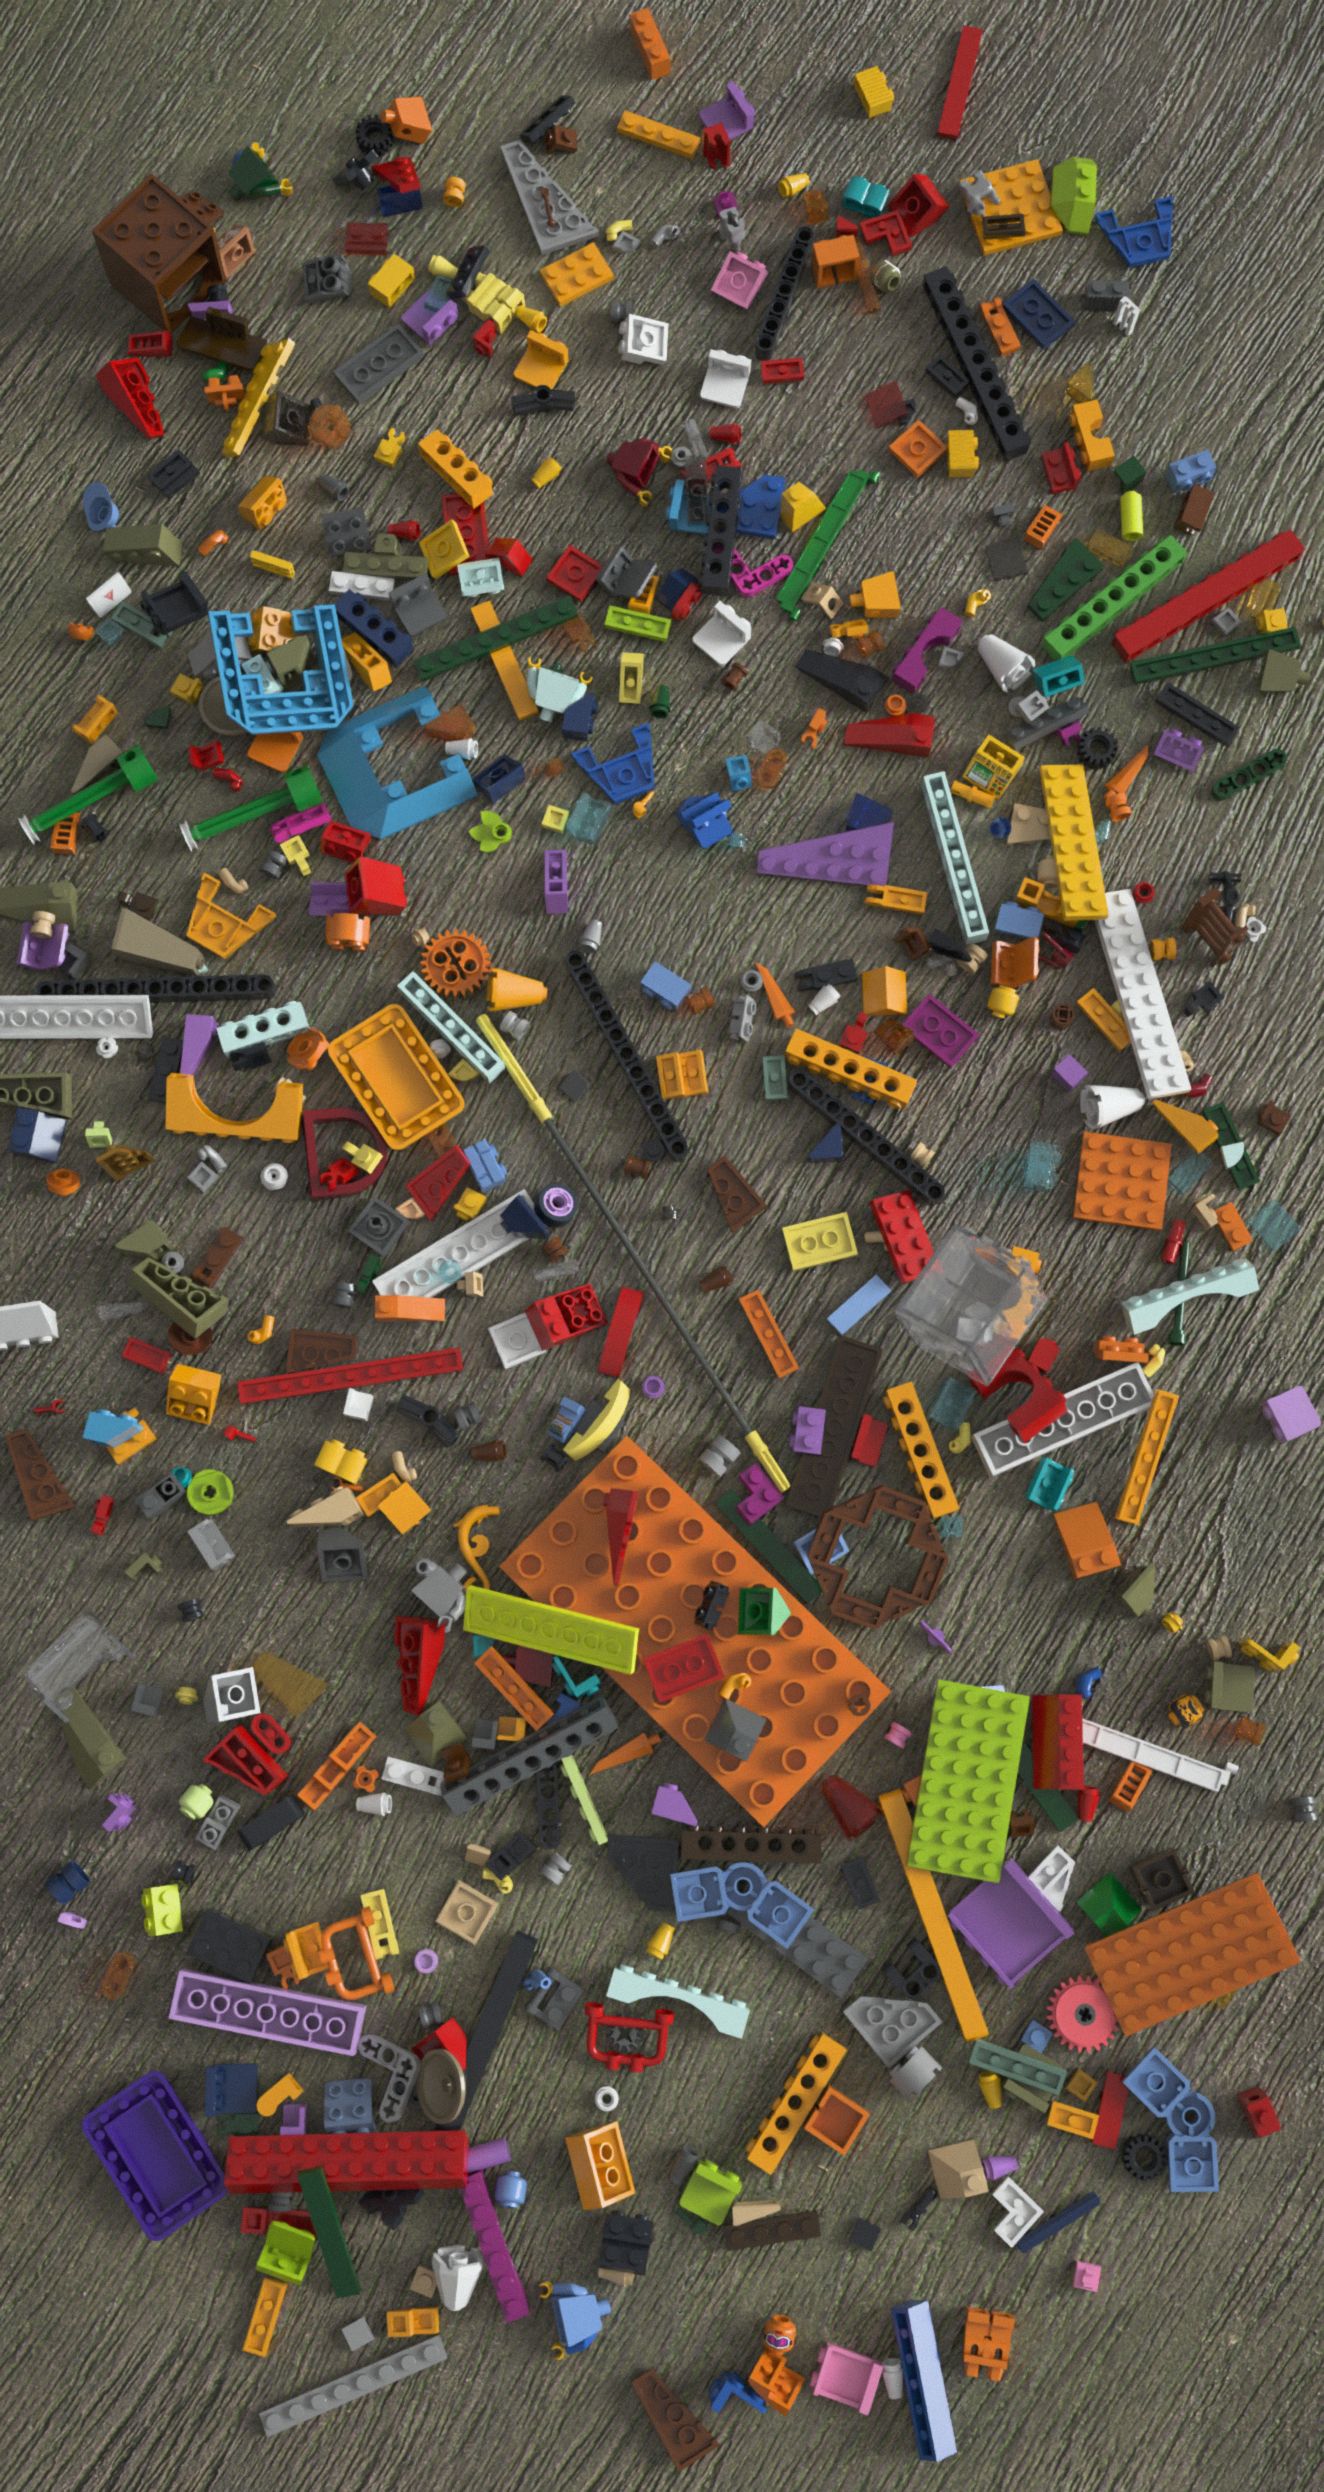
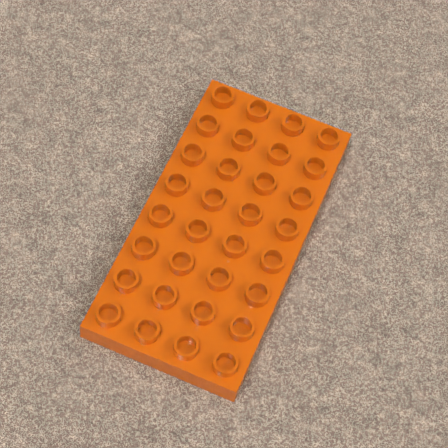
[499,1436,892,1827]

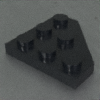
[608,1834,679,1912]

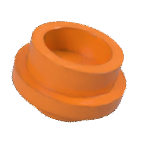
[885,695,906,716]

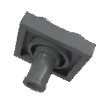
[321,507,372,556]
[348,1196,410,1257]

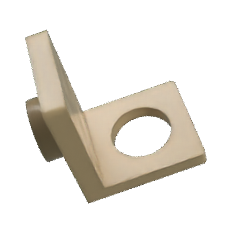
[801,583,843,619]

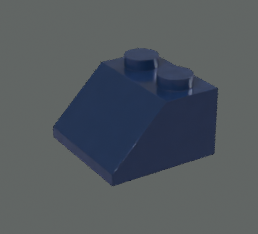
[8,1107,67,1163]

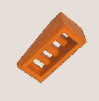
[1023,505,1063,550]
[51,813,80,855]
[1108,1761,1153,1812]

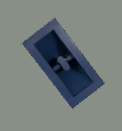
[656,568,699,612]
[807,1123,843,1163]

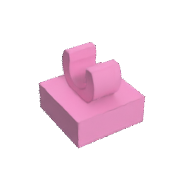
[1072,2260,1101,2292]

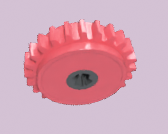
[1046,1975,1119,2053]

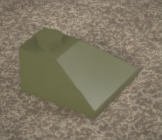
[1114,1562,1155,1618]
[404,1701,468,1767]

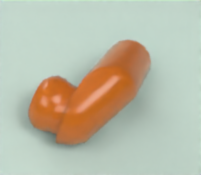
[198,530,228,555]

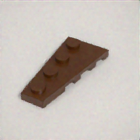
[5,1429,76,1522]
[630,2368,720,2472]

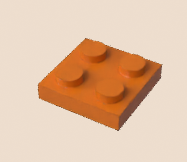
[888,420,948,478]

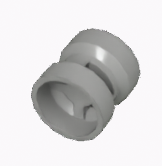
[499,1011,530,1041]
[540,1852,573,1885]

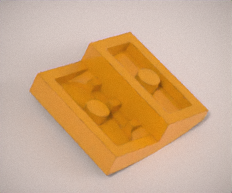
[656,1049,708,1099]

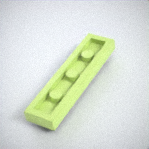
[560,1755,609,1845]

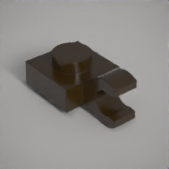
[116,891,158,921]

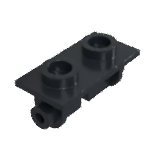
[694,1581,729,1631]

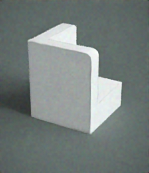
[343,1388,373,1422]

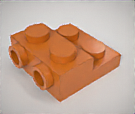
[1094,1336,1149,1363]

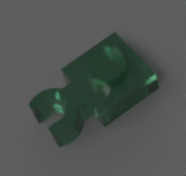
[218,2113,260,2136]

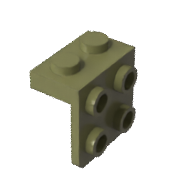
[1204,1661,1255,1712]
[1001,2044,1063,2113]

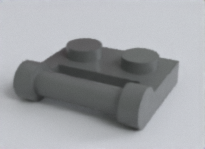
[524,1966,585,2031]

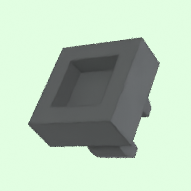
[989,503,1015,527]

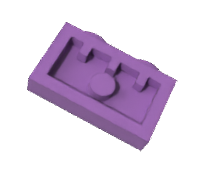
[1154,728,1204,772]
[309,882,349,916]

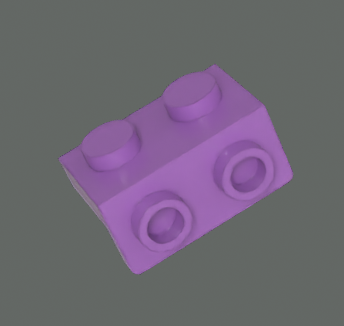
[789,1406,826,1455]
[102,1793,137,1832]

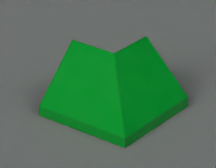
[738,1588,791,1635]
[1076,1872,1141,1937]

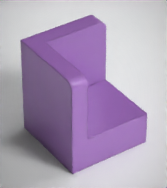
[1051,1055,1088,1092]
[280,2104,307,2135]

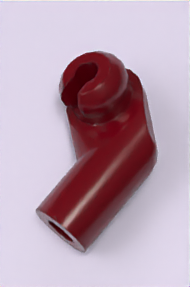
[1183,1073,1213,1098]

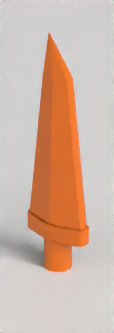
[1104,744,1149,800]
[755,962,795,1028]
[589,1732,661,1775]

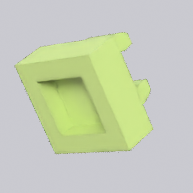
[85,1121,112,1148]

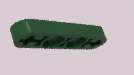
[1211,749,1287,801]

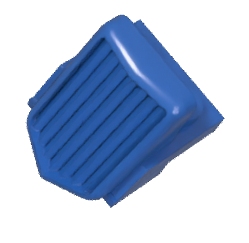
[674,792,732,848]

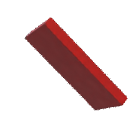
[441,493,490,576]

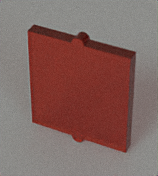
[864,380,909,429]

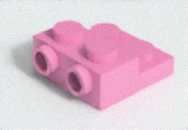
[711,251,769,310]

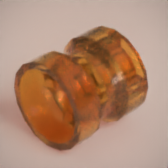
[857,630,885,658]
[686,986,715,1015]
[1235,1716,1266,1746]

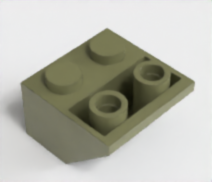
[267,635,313,692]
[115,1219,175,1261]

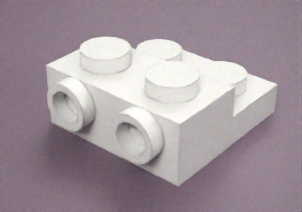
[618,314,668,365]

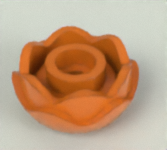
[67,622,95,640]

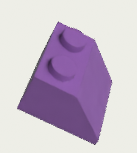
[651,1782,698,1826]

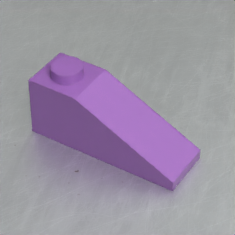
[545,850,568,914]
[180,1014,219,1075]

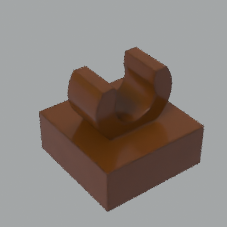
[1009,1809,1035,1838]

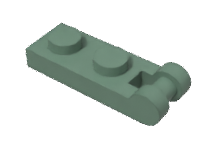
[111,601,173,650]

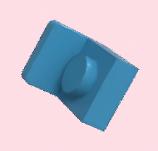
[725,755,752,791]

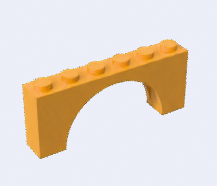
[166,1073,303,1143]

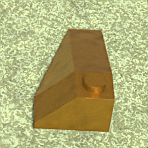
[95,1144,155,1182]

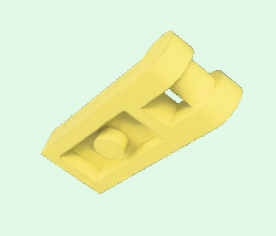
[361,1889,399,1960]

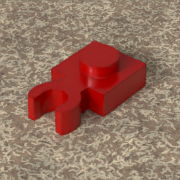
[319,1157,359,1190]
[91,1495,115,1536]

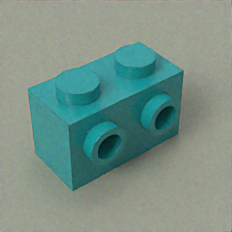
[1032,655,1085,698]

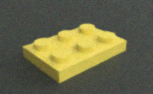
[782,1212,858,1272]

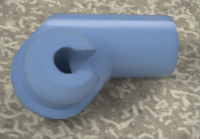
[522,1970,551,1991]

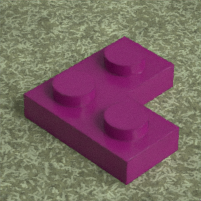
[735,1463,785,1526]

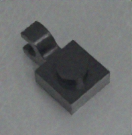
[1046,920,1085,954]
[1183,981,1224,1017]
[230,1042,272,1071]

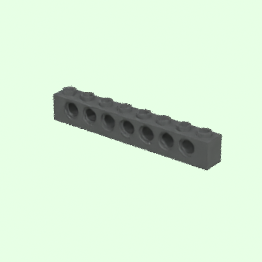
[440,1695,619,1816]

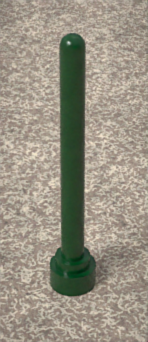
[1168,1240,1190,1346]

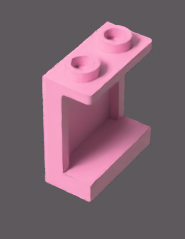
[809,2342,883,2415]

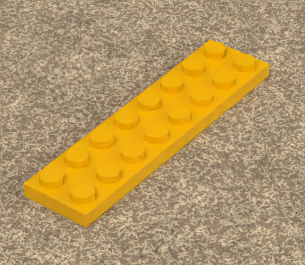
[1039,764,1109,921]

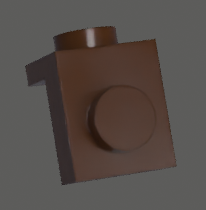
[544,125,578,154]
[893,926,932,961]

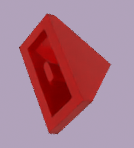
[485,538,533,577]

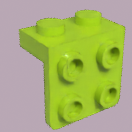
[680,2160,742,2225]
[255,2221,316,2286]

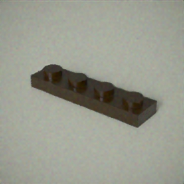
[723,2210,821,2251]

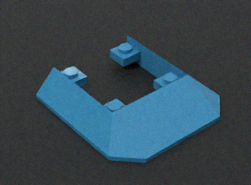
[208,604,354,735]
[317,686,478,840]

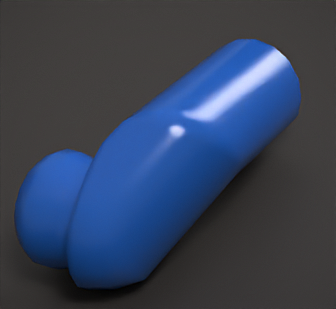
[1076,1666,1103,1699]

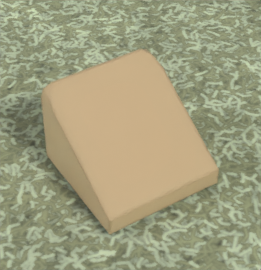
[465,1843,492,1867]

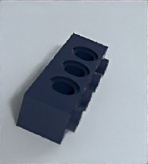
[335,589,414,668]

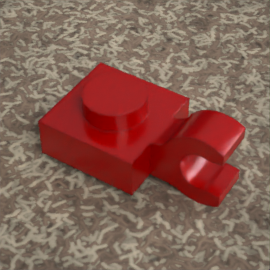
[839,1012,868,1054]

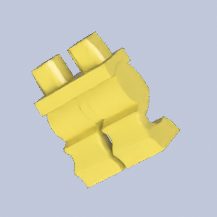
[462,272,525,334]

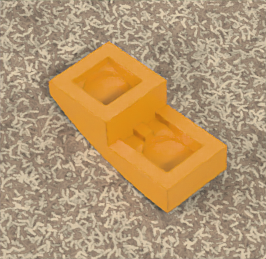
[387,2306,440,2337]

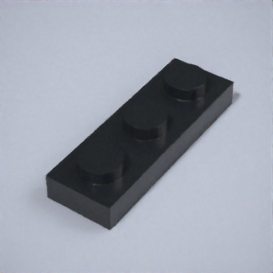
[519,95,576,143]
[446,245,490,299]
[148,1036,183,1104]

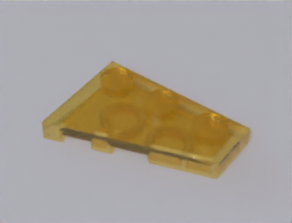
[249,1651,330,1717]

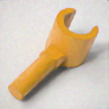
[632,791,654,819]

